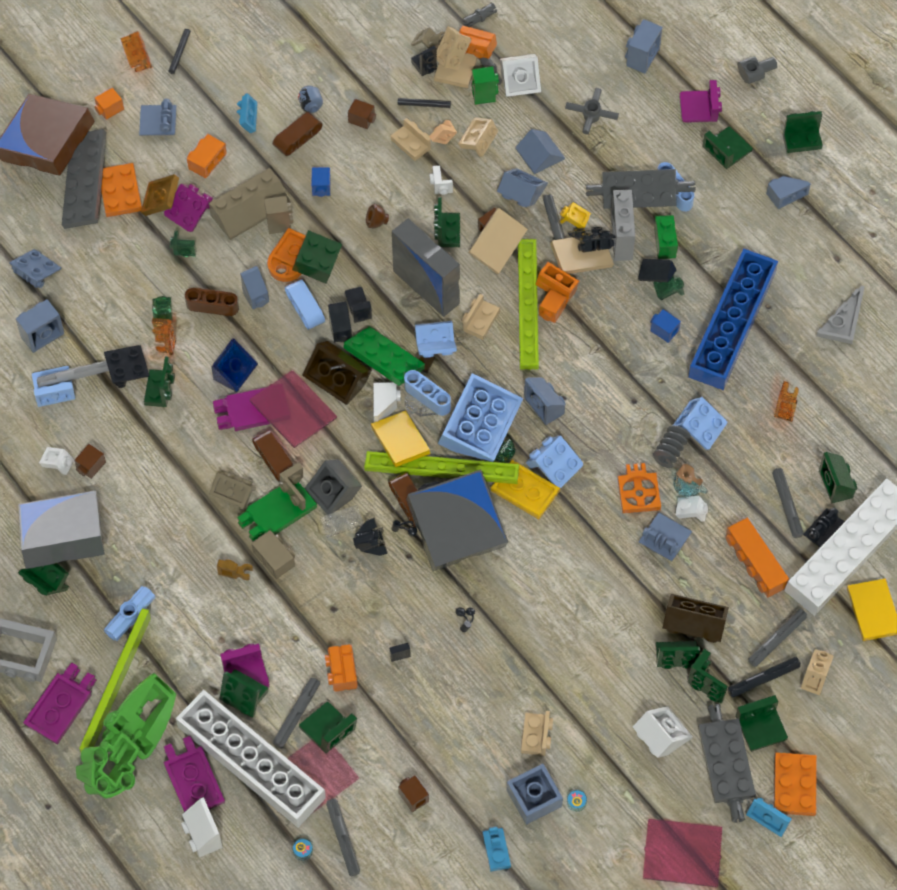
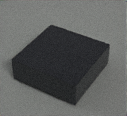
[389,643,411,662]

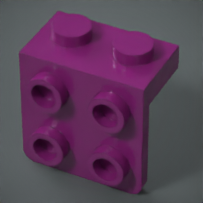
[679,80,722,123]
[164,184,213,232]
[220,643,270,688]

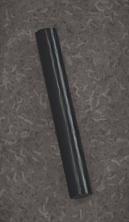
[168,29,191,74]
[398,98,451,108]

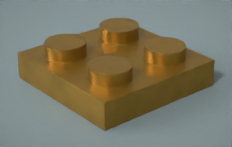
[141,174,179,216]

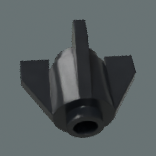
[353,518,388,556]

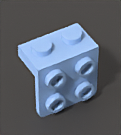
[415,321,457,357]
[526,435,583,488]

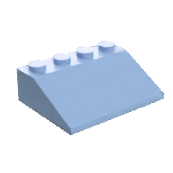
[438,373,523,462]

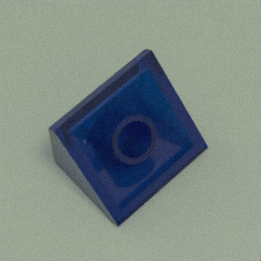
[211,338,258,392]

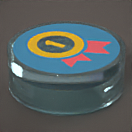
[566,790,587,812]
[292,838,313,860]

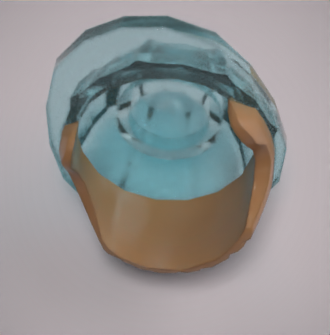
[673,464,708,497]

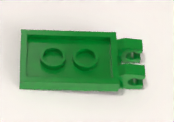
[237,482,317,542]

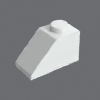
[374,383,401,422]

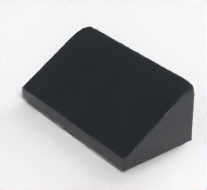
[638,259,677,283]

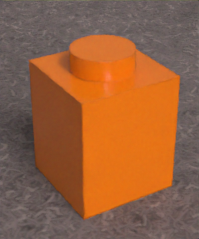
[94,87,124,120]
[539,289,567,323]

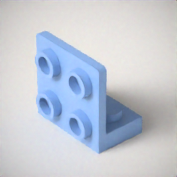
[32,366,75,407]
[672,397,728,450]

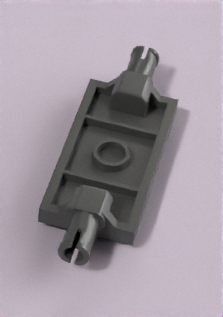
[586,169,696,209]
[698,704,756,823]

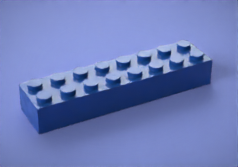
[688,248,778,391]

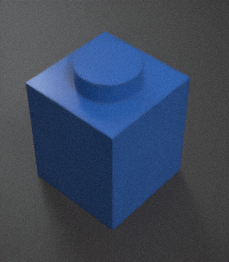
[311,167,331,197]
[650,309,681,343]

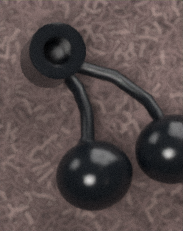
[391,520,418,537]
[455,607,475,633]

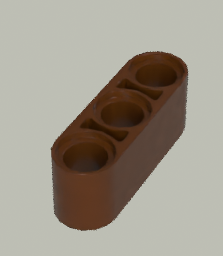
[272,112,323,156]
[185,288,239,316]
[252,430,293,482]
[388,473,418,527]

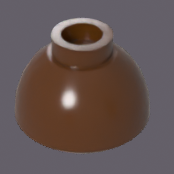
[366,203,389,229]

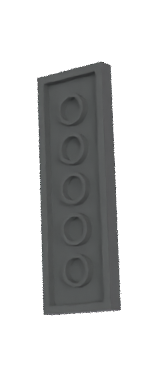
[61,129,106,229]

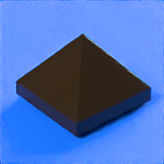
[415,352,435,373]

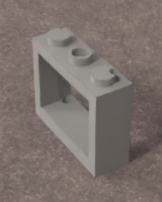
[611,190,635,261]
[0,618,57,682]

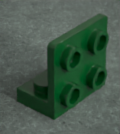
[783,111,823,153]
[702,126,753,170]
[434,197,460,247]
[144,356,175,407]
[655,641,700,669]
[688,649,728,704]
[735,695,788,752]
[299,702,358,754]

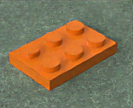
[101,163,142,217]
[774,753,817,816]

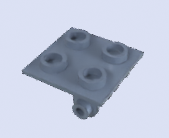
[139,99,176,136]
[9,249,62,288]
[639,513,692,561]

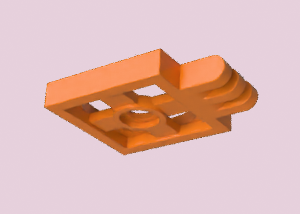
[618,463,661,514]

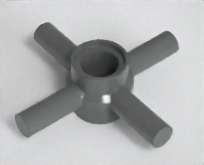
[565,88,619,135]

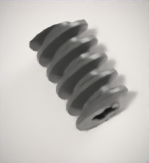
[653,425,691,468]

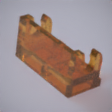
[120,31,153,72]
[152,318,177,355]
[774,381,799,422]

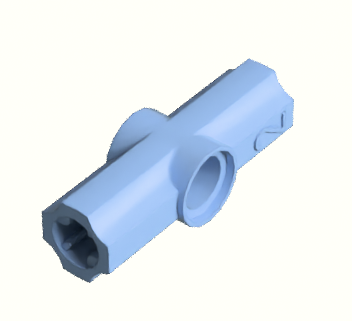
[104,586,156,641]

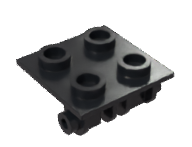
[568,227,616,253]
[104,345,150,388]
[803,507,845,548]

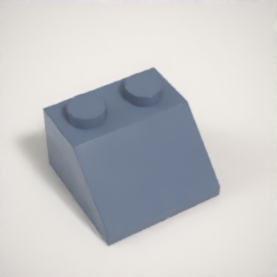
[497,168,548,208]
[524,378,566,425]

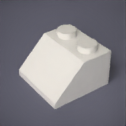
[500,54,541,97]
[633,706,693,758]
[181,797,223,857]

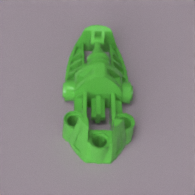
[76,673,176,799]

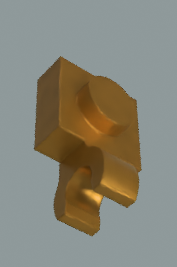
[217,559,253,580]

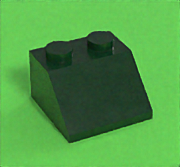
[819,452,857,504]

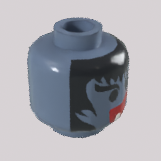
[298,86,323,113]

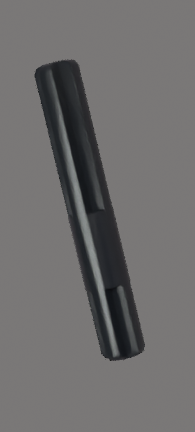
[728,657,801,697]

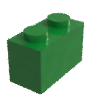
[472,66,499,105]
[654,215,678,259]

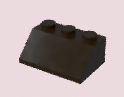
[302,341,372,405]
[662,594,729,643]

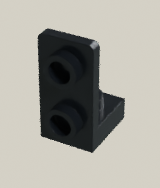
[411,46,437,76]
[345,287,372,323]

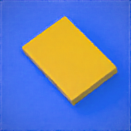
[371,410,430,467]
[491,460,560,520]
[847,578,897,641]

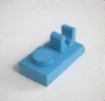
[237,93,258,133]
[746,798,792,837]
[482,827,511,872]

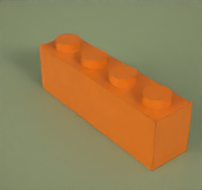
[725,517,790,598]

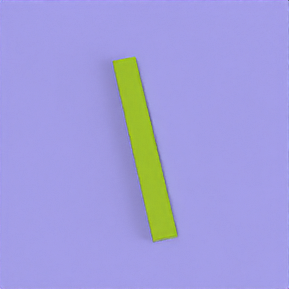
[518,239,539,370]
[364,451,520,484]
[79,608,151,753]

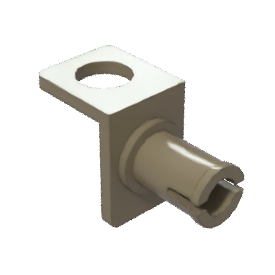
[411,27,445,49]

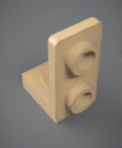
[801,649,834,695]

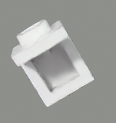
[429,166,453,195]
[675,496,708,522]

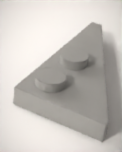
[816,286,865,344]

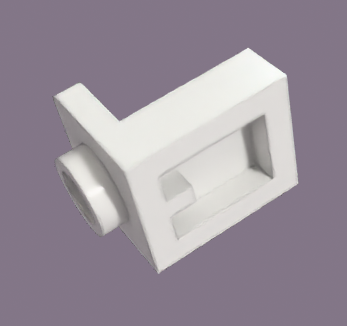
[39,447,74,475]

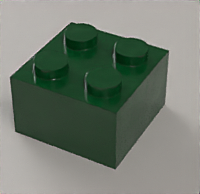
[292,230,342,284]

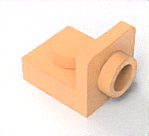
[429,120,457,144]

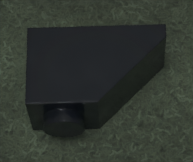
[328,301,352,343]

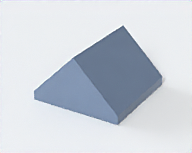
[515,129,565,174]

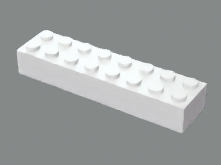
[784,478,897,616]
[176,690,326,828]

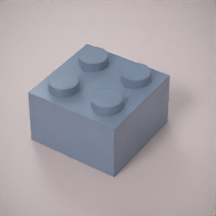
[625,19,663,74]
[15,299,64,353]
[506,764,563,825]

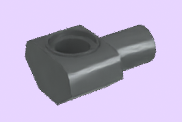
[737,56,777,84]

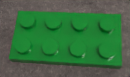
[343,326,425,386]

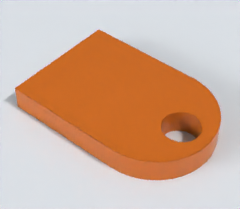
[267,228,306,282]

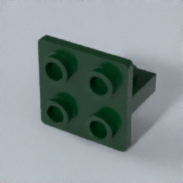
[18,563,69,596]
[219,669,269,718]

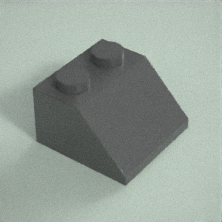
[304,459,362,515]

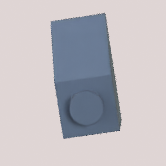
[766,176,811,209]
[240,266,269,309]

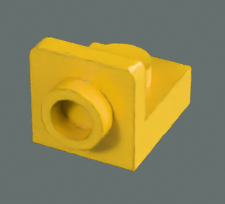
[560,202,591,229]

